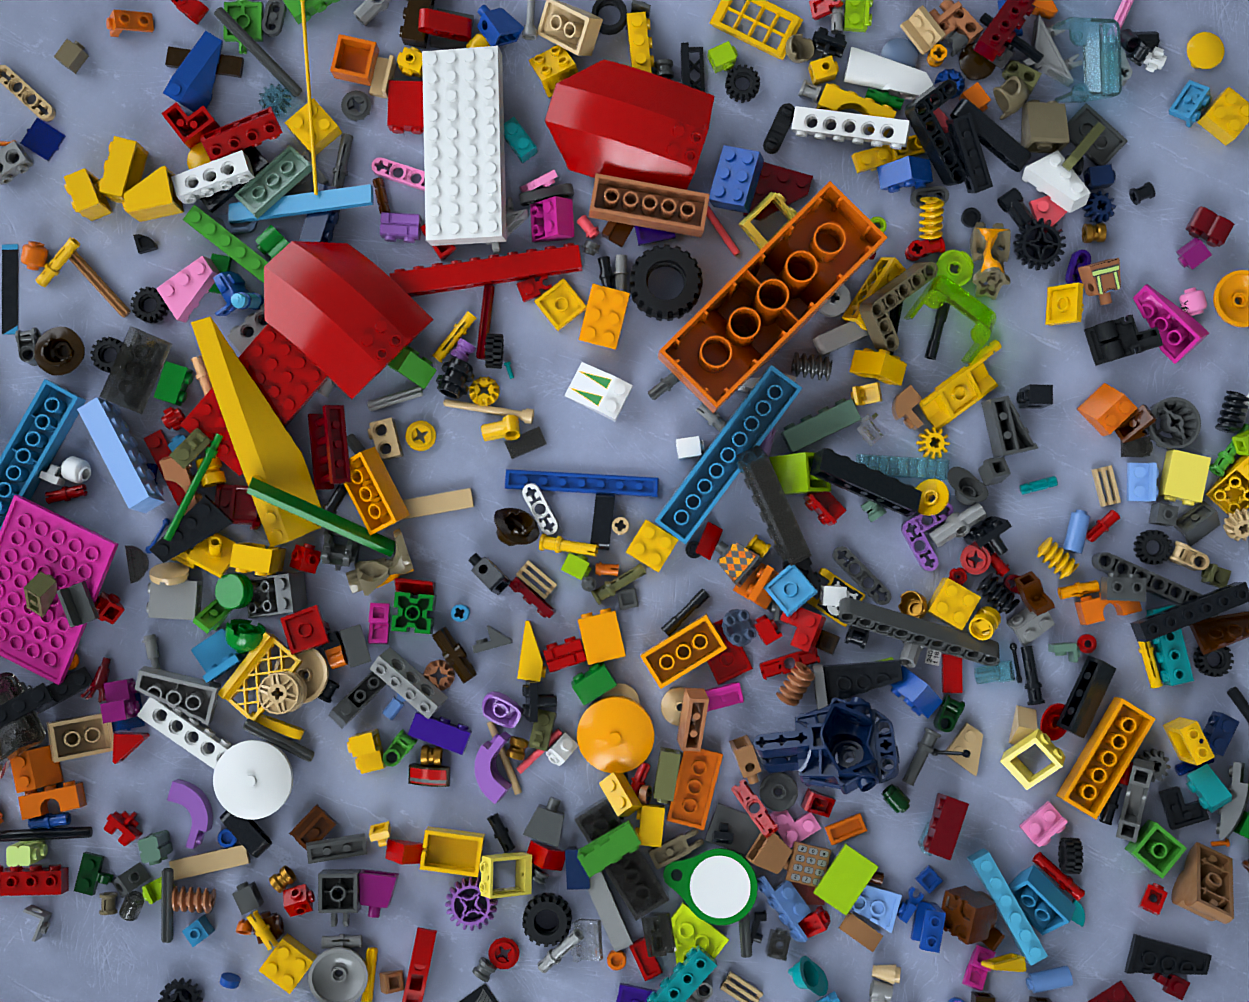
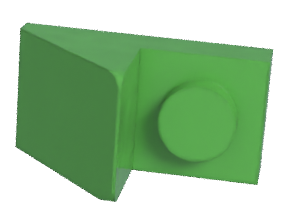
[193,599,233,634]

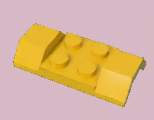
[919,356,998,431]

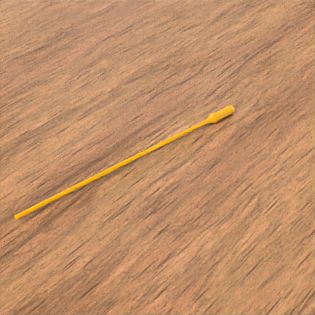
[300,0,318,195]

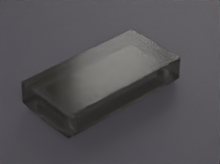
[504,427,547,459]

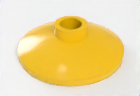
[915,479,949,516]

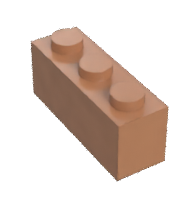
[677,688,709,751]

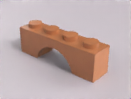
[159,456,202,515]

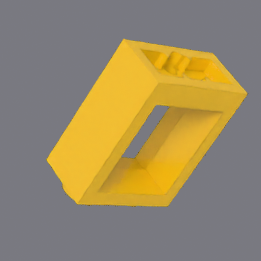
[1163,717,1215,766]

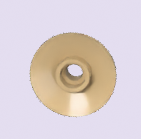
[661,687,685,726]

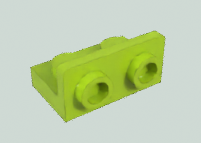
[843,0,873,32]

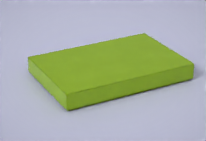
[813,843,879,915]

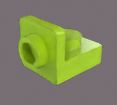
[142,877,175,905]

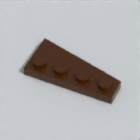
[1189,611,1249,655]

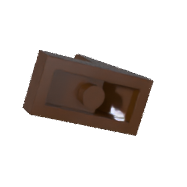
[1114,404,1157,443]

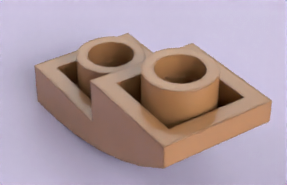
[839,912,883,952]

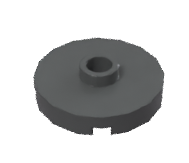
[759,772,798,812]

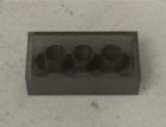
[100,326,172,414]

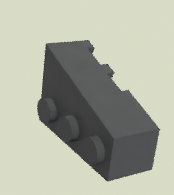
[981,396,1038,458]

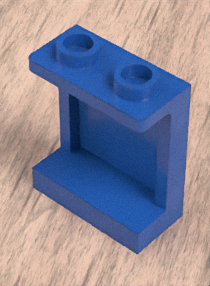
[910,900,946,953]

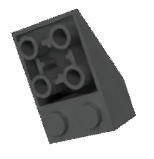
[247,572,308,618]

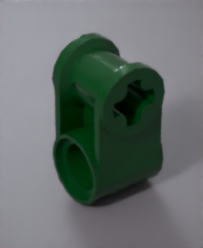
[933,694,965,733]

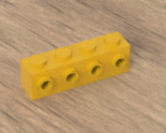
[626,12,654,73]

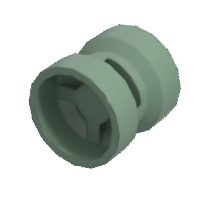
[860,501,887,522]

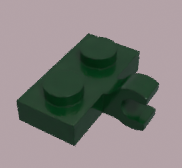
[74,852,114,896]

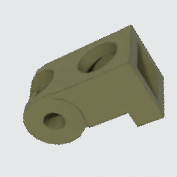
[1002,60,1042,95]

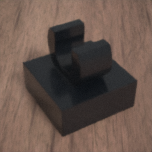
[712,822,734,845]

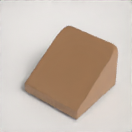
[379,970,404,995]

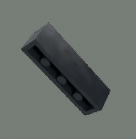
[1056,655,1116,739]

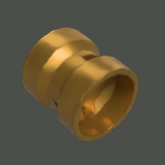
[1082,223,1107,243]
[505,736,529,761]
[421,745,443,766]
[269,865,297,893]

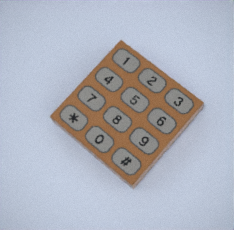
[785,841,831,887]

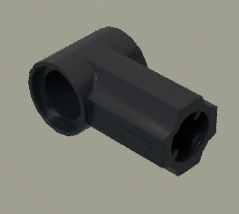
[1117,29,1160,53]
[997,188,1034,228]

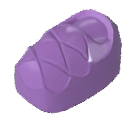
[482,691,523,728]

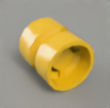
[195,456,227,488]
[969,606,1001,640]

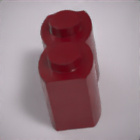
[1186,206,1235,247]

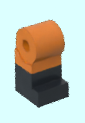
[323,631,348,670]

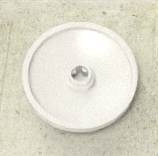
[213,740,293,820]

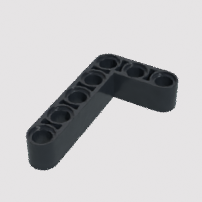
[905,80,966,186]

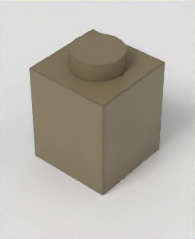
[54,39,89,74]

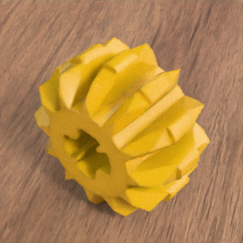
[916,427,950,460]

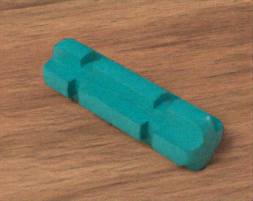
[1019,476,1058,495]

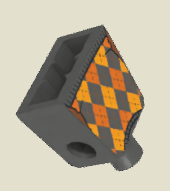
[715,541,763,588]

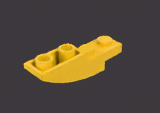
[851,135,926,173]

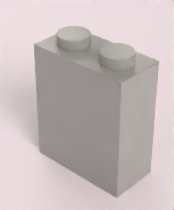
[146,580,203,620]

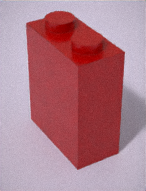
[387,80,424,134]

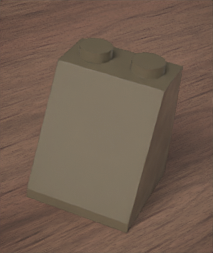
[1021,100,1069,153]

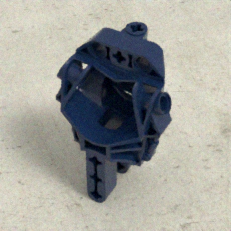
[753,697,900,794]

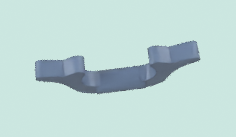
[216,212,258,235]

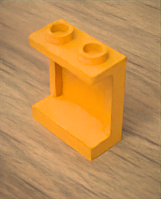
[578,608,626,665]

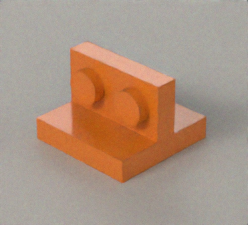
[733,563,779,610]

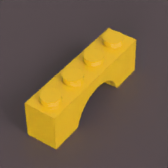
[816,83,897,137]

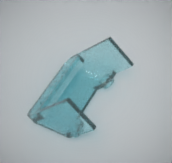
[1053,17,1122,103]

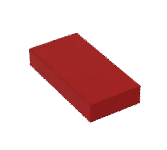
[942,654,963,693]
[629,936,663,981]

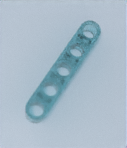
[855,454,949,480]

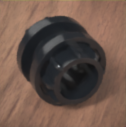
[436,358,474,399]

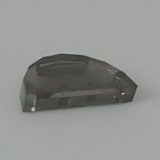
[125,546,149,583]

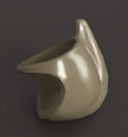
[993,76,1029,120]

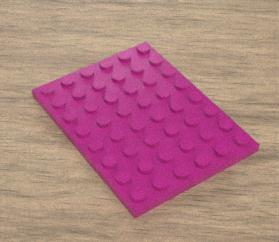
[0,495,119,685]

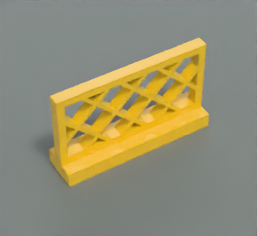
[217,632,303,722]

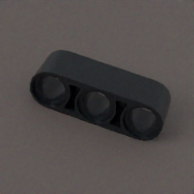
[590,493,615,551]
[220,810,272,858]

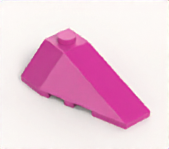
[1133,284,1209,364]

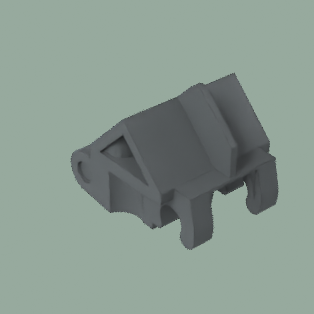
[320,529,360,571]

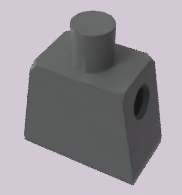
[523,797,564,847]

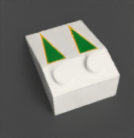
[565,362,633,422]

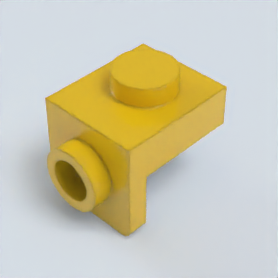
[851,382,883,406]

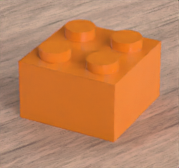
[330,34,380,86]

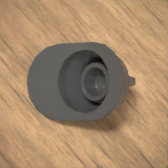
[947,467,988,506]

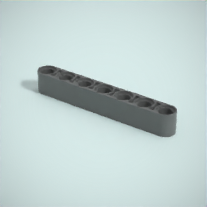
[1092,552,1220,617]

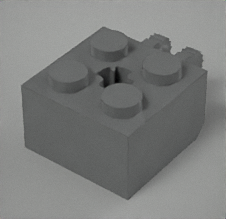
[318,869,362,927]

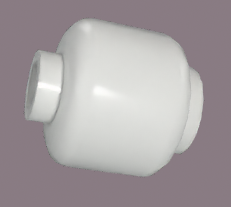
[61,456,91,484]

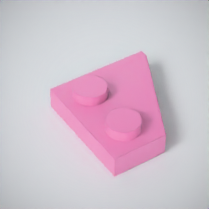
[519,170,558,193]

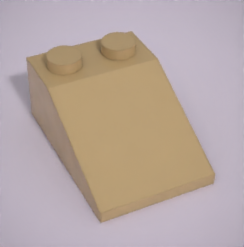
[537,0,603,56]
[46,713,114,762]

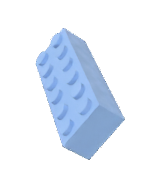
[77,397,165,513]

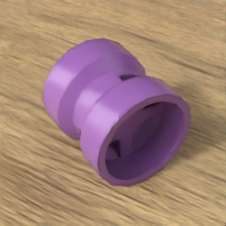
[450,338,476,362]

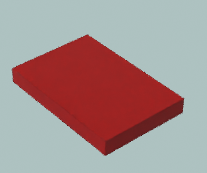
[707,619,753,685]

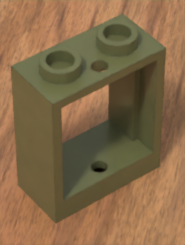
[653,747,681,804]

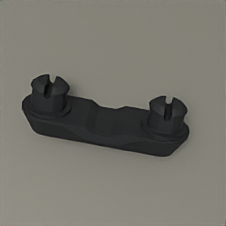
[763,103,795,154]

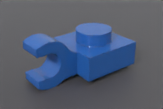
[897,886,924,924]

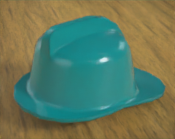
[788,956,828,996]

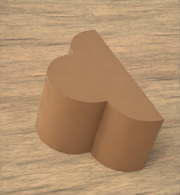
[1171,842,1234,924]

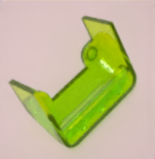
[904,275,997,363]

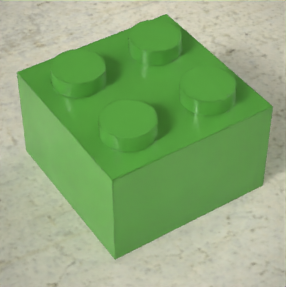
[1124,819,1187,879]

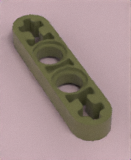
[1062,121,1106,171]

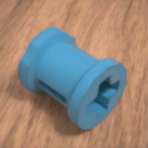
[451,604,470,622]

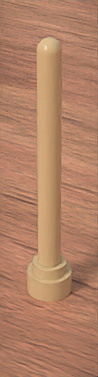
[443,399,534,424]

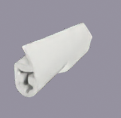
[843,47,933,100]

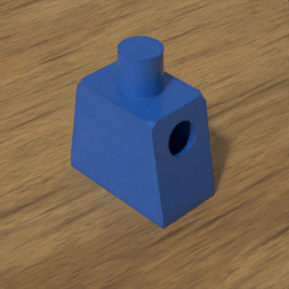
[477,5,524,47]

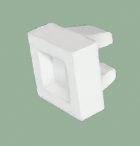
[38,464,66,486]

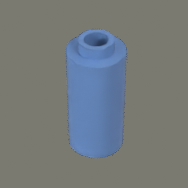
[1063,509,1091,554]
[1026,965,1073,993]

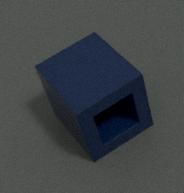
[1083,164,1116,190]

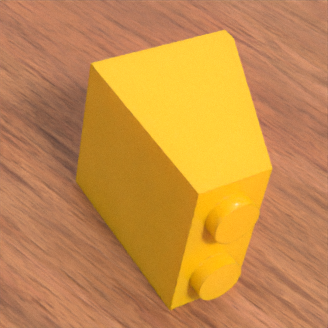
[122,166,184,222]

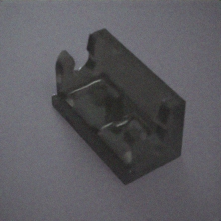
[641,912,677,957]

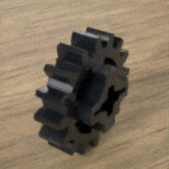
[158,977,203,1002]

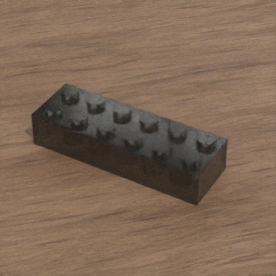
[736,445,812,566]
[574,797,669,921]

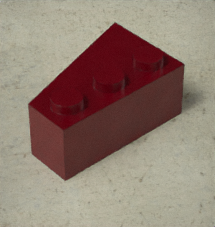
[923,793,969,861]

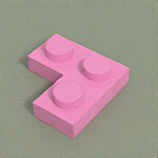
[769,810,821,848]

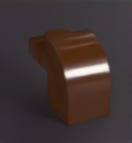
[1014,571,1055,616]

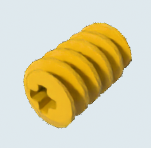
[918,197,944,239]
[1036,537,1079,579]

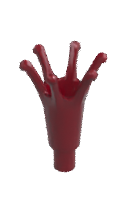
[81,657,111,703]

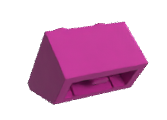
[530,196,575,242]

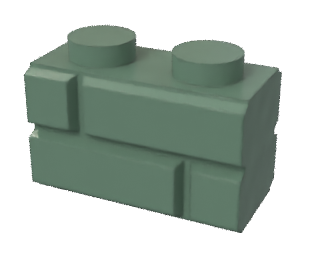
[137,830,173,865]

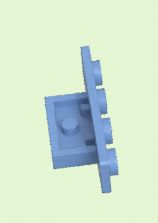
[757,875,811,942]

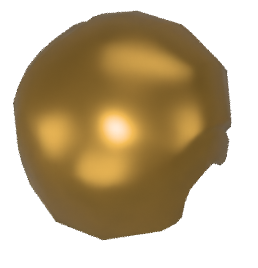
[898,591,928,619]

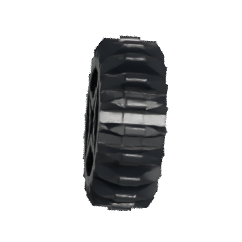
[1013,218,1066,271]

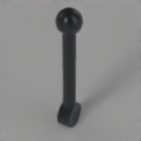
[1010,643,1022,683]
[931,748,971,758]

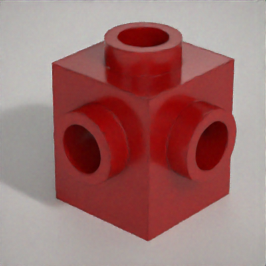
[289,543,321,574]
[95,591,125,625]
[283,884,315,917]

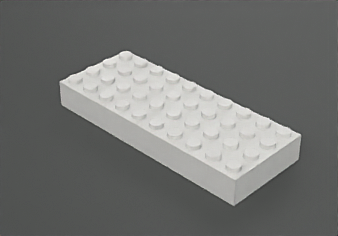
[422,46,507,246]

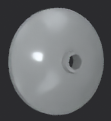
[308,947,368,1002]

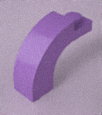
[474,731,512,804]
[167,779,213,849]

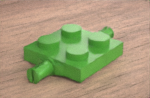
[223,0,263,54]

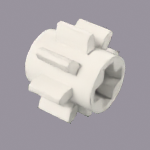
[1142,46,1167,72]

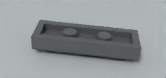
[306,833,367,864]

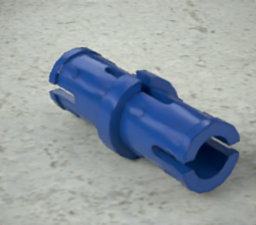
[28,812,71,830]

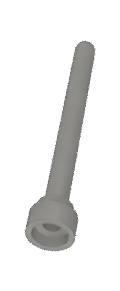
[522,0,537,40]

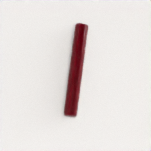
[476,284,495,359]

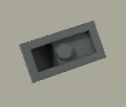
[472,625,513,653]

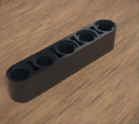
[950,98,1031,172]

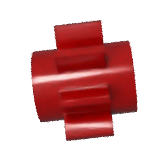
[161,406,186,431]

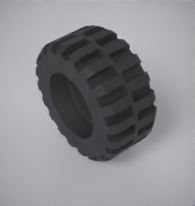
[629,244,703,321]

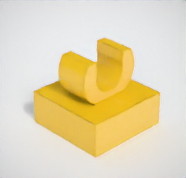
[369,821,391,847]

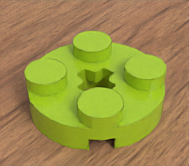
[936,250,974,289]

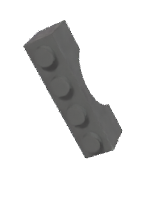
[1116,757,1155,843]

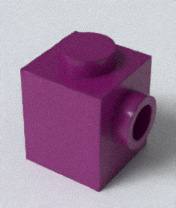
[1176,238,1212,270]

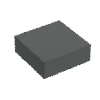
[616,588,639,610]

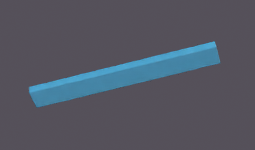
[228,184,374,224]

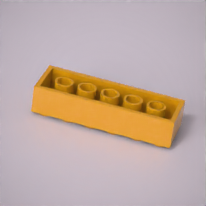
[1056,696,1155,820]

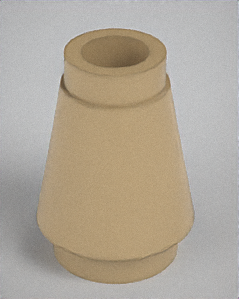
[872,964,901,984]

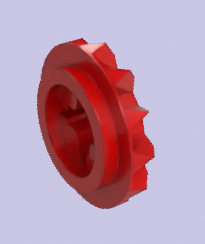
[960,545,992,575]
[488,937,520,969]

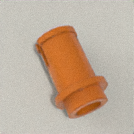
[595,561,619,576]

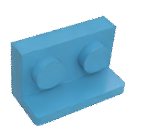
[1169,80,1212,128]

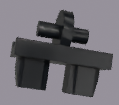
[812,27,847,58]

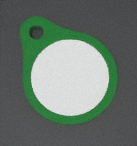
[663,848,758,925]

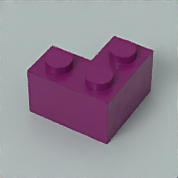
[100,678,140,724]

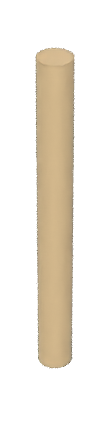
[487,721,522,795]

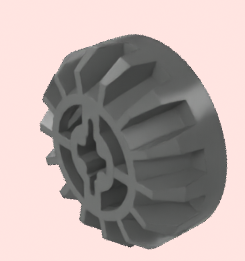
[1146,397,1201,450]

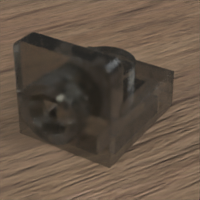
[1121,437,1153,458]

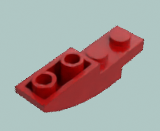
[402,927,437,1002]

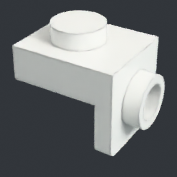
[545,732,578,766]

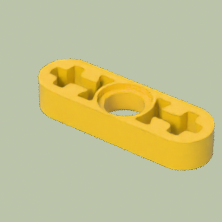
[251,711,305,740]

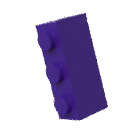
[408,711,472,755]

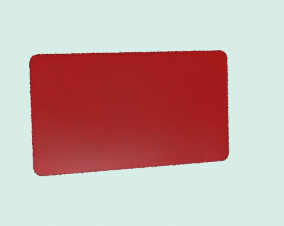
[695,522,723,560]

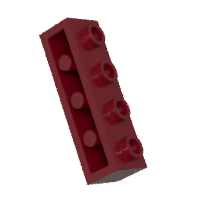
[974,0,1036,62]

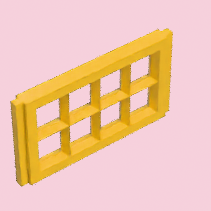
[709,0,803,60]

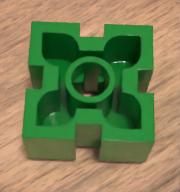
[391,591,437,634]

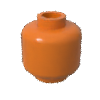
[21,241,49,270]

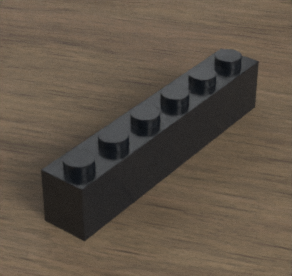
[810,448,922,517]

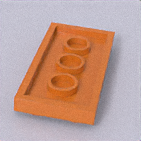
[666,748,723,830]

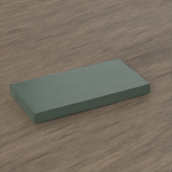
[234,145,312,219]

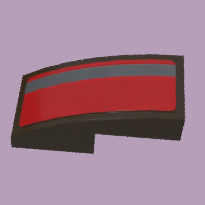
[408,763,450,787]

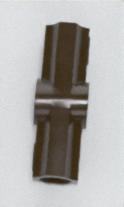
[432,626,477,684]

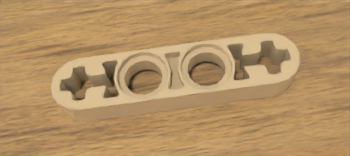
[0,65,56,122]

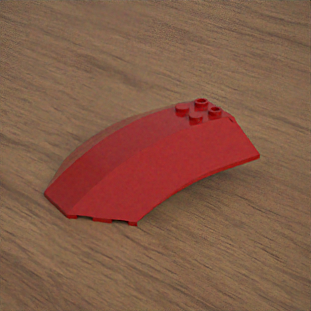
[544,59,715,190]
[264,241,434,399]

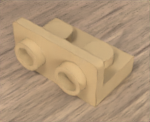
[900,5,946,55]

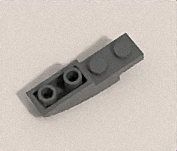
[1216,762,1249,840]

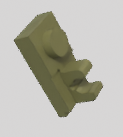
[169,428,212,469]
[528,709,557,751]

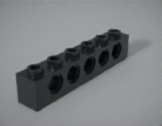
[1130,582,1249,642]

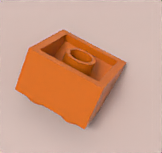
[1077,383,1137,436]
[9,745,64,793]

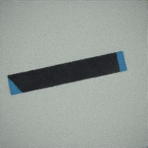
[2,244,18,335]

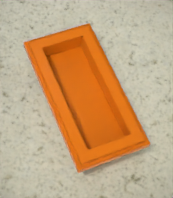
[824,813,868,845]

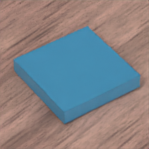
[763,562,818,617]

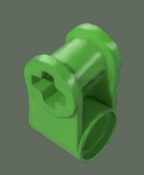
[383,729,418,767]

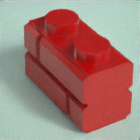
[543,636,587,673]

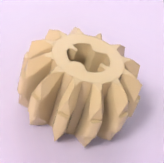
[1223,508,1249,541]

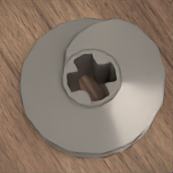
[819,284,851,317]

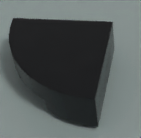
[133,234,158,254]

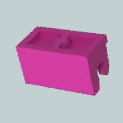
[705,681,744,712]

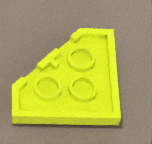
[671,902,729,965]

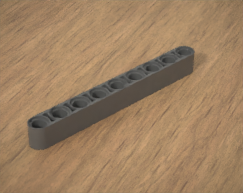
[838,598,1000,666]

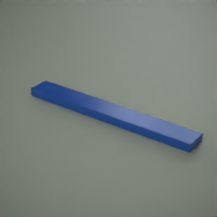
[505,469,659,497]

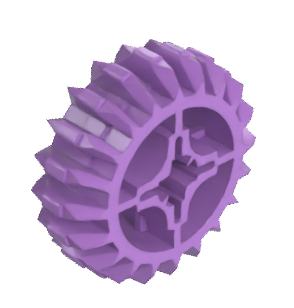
[445,876,498,931]

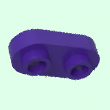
[1065,249,1091,284]

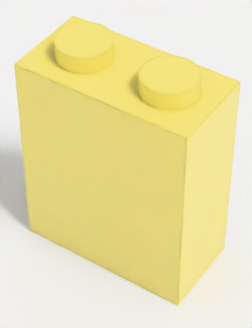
[1158,449,1211,506]

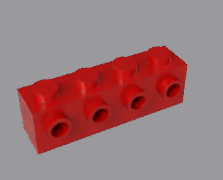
[200,107,283,162]
[0,864,69,896]

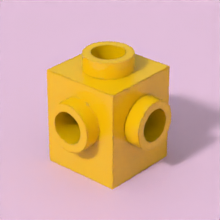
[397,47,423,78]

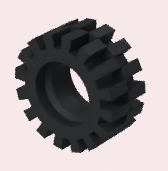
[725,65,760,103]
[131,287,169,323]
[485,333,504,369]
[90,337,130,373]
[1133,530,1173,565]
[1193,646,1234,677]
[1058,837,1084,874]

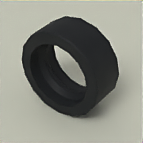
[592,0,627,35]

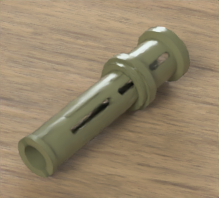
[590,563,647,605]

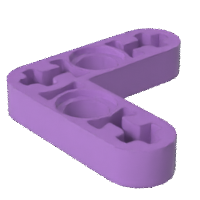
[901,503,954,571]

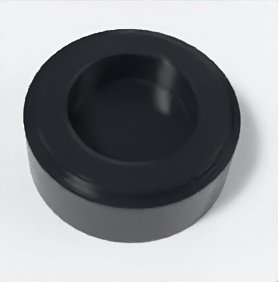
[961,207,981,228]

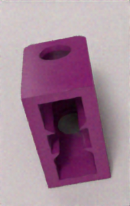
[359,869,399,918]

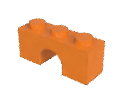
[1075,592,1142,625]
[18,780,87,820]

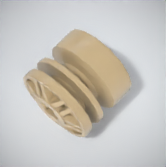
[257,671,308,715]

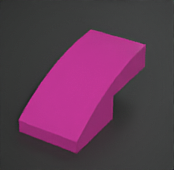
[368,603,390,644]
[962,945,996,991]

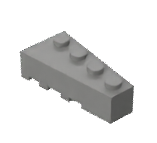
[135,666,221,726]

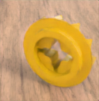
[469,376,500,406]
[405,421,436,451]

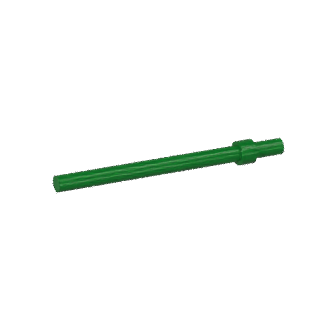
[163,433,224,542]

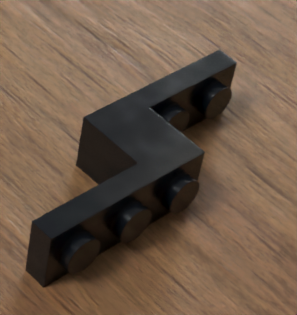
[0,666,93,729]

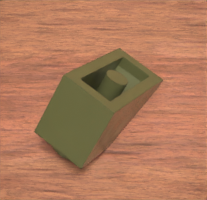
[24,571,57,617]

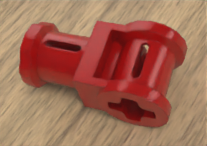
[905,236,945,262]

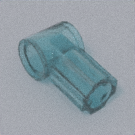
[974,660,1015,684]

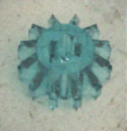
[259,84,292,117]

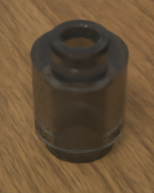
[119,891,144,921]

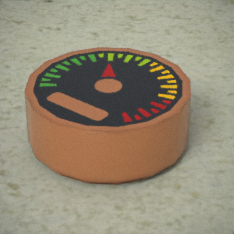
[639,785,652,805]

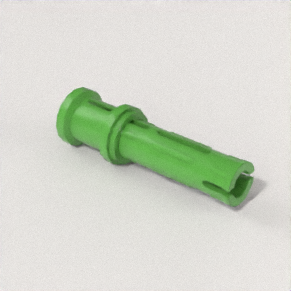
[1209,424,1249,477]

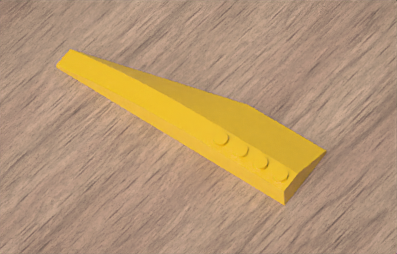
[191,316,322,547]

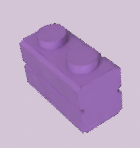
[380,212,422,243]

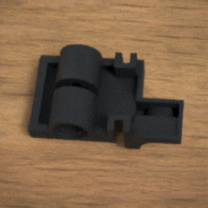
[1084,314,1163,366]

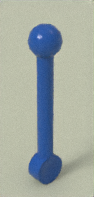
[145,518,170,554]

